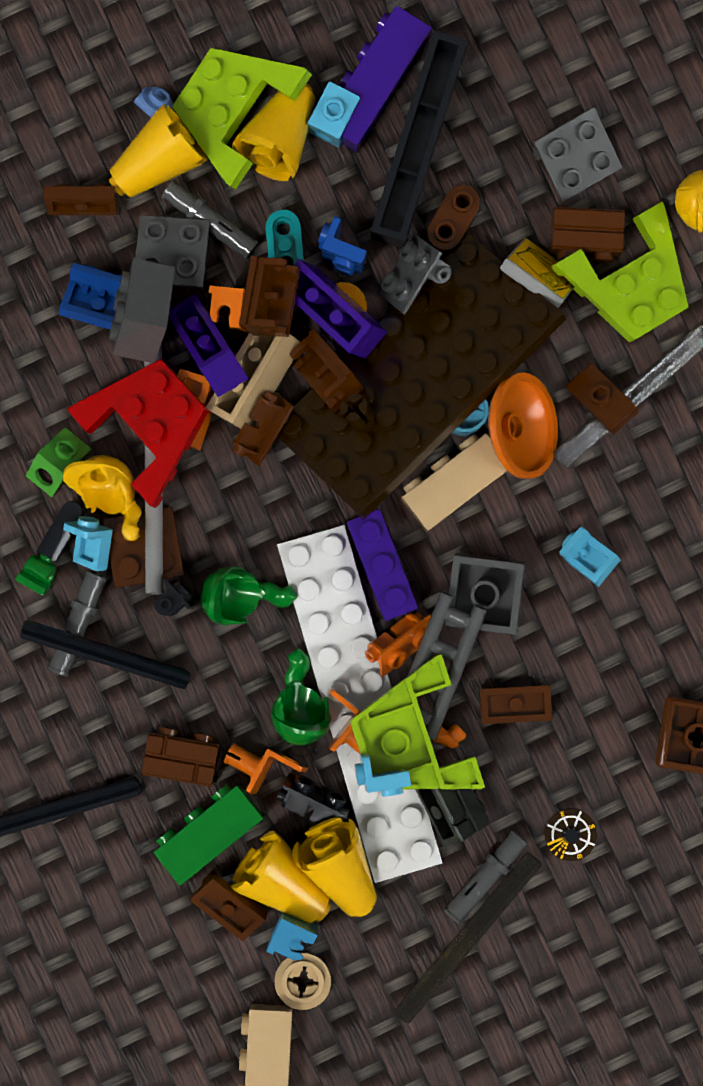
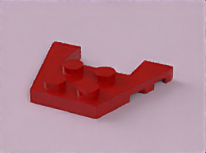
[67,359,210,508]

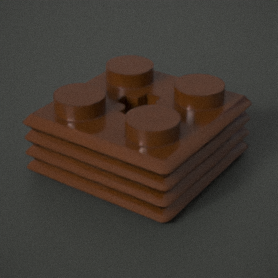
[655,696,703,774]

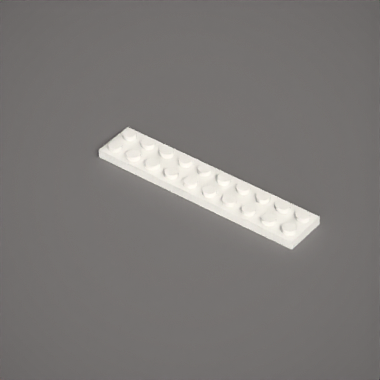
[277,525,442,883]

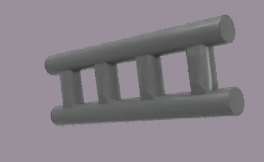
[408,591,487,740]

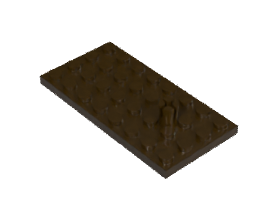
[277,234,566,520]

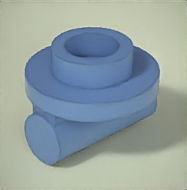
[134,87,173,118]

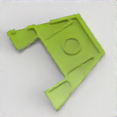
[172,48,312,190]
[551,202,688,343]
[349,654,485,790]

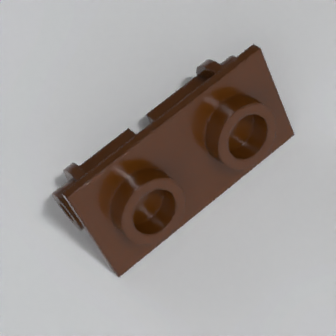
[232,390,294,466]

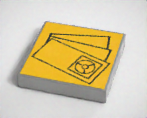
[500,237,574,308]

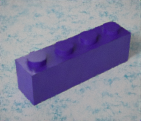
[339,5,432,153]

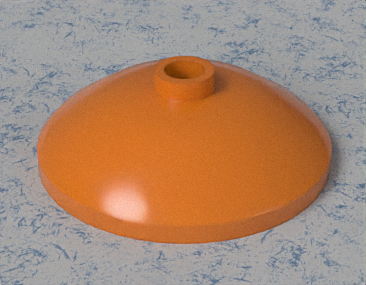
[488,372,558,479]

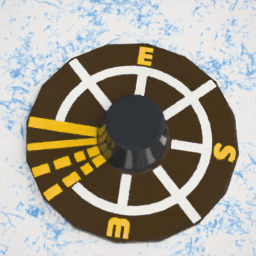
[545,809,597,861]

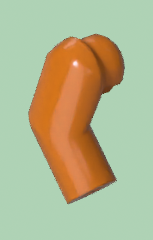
[425,724,466,749]

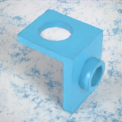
[307,82,360,148]

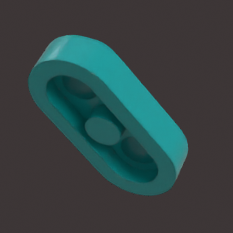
[266,210,304,266]

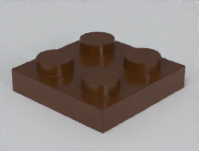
[102,506,185,589]

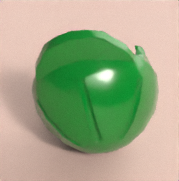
[200,565,297,626]
[271,648,331,746]

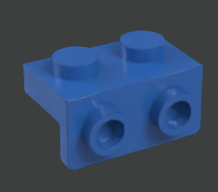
[318,216,367,277]
[59,263,121,330]

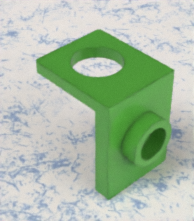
[26,428,91,497]

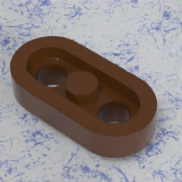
[427,185,480,252]

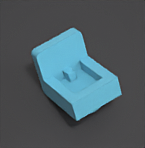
[63,516,113,571]
[559,526,621,587]
[354,754,411,797]

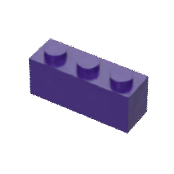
[294,259,387,359]
[168,294,249,397]
[347,509,418,622]

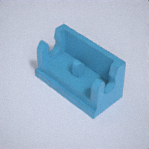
[266,912,318,960]

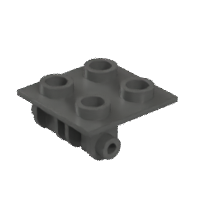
[532,107,622,202]
[135,215,210,288]
[379,234,451,314]

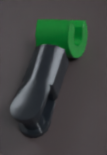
[15,501,84,596]

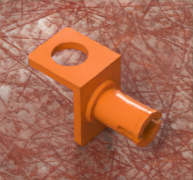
[328,687,361,754]
[224,743,308,794]

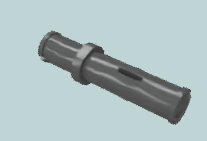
[161,180,259,260]
[47,571,107,677]
[443,830,529,925]

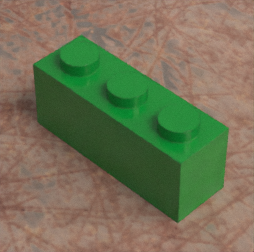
[153,783,264,886]

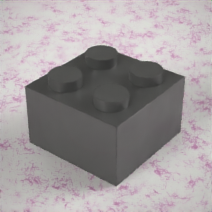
[108,258,175,363]
[445,553,527,635]

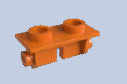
[365,612,431,678]

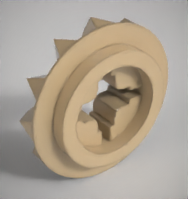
[275,952,331,1010]

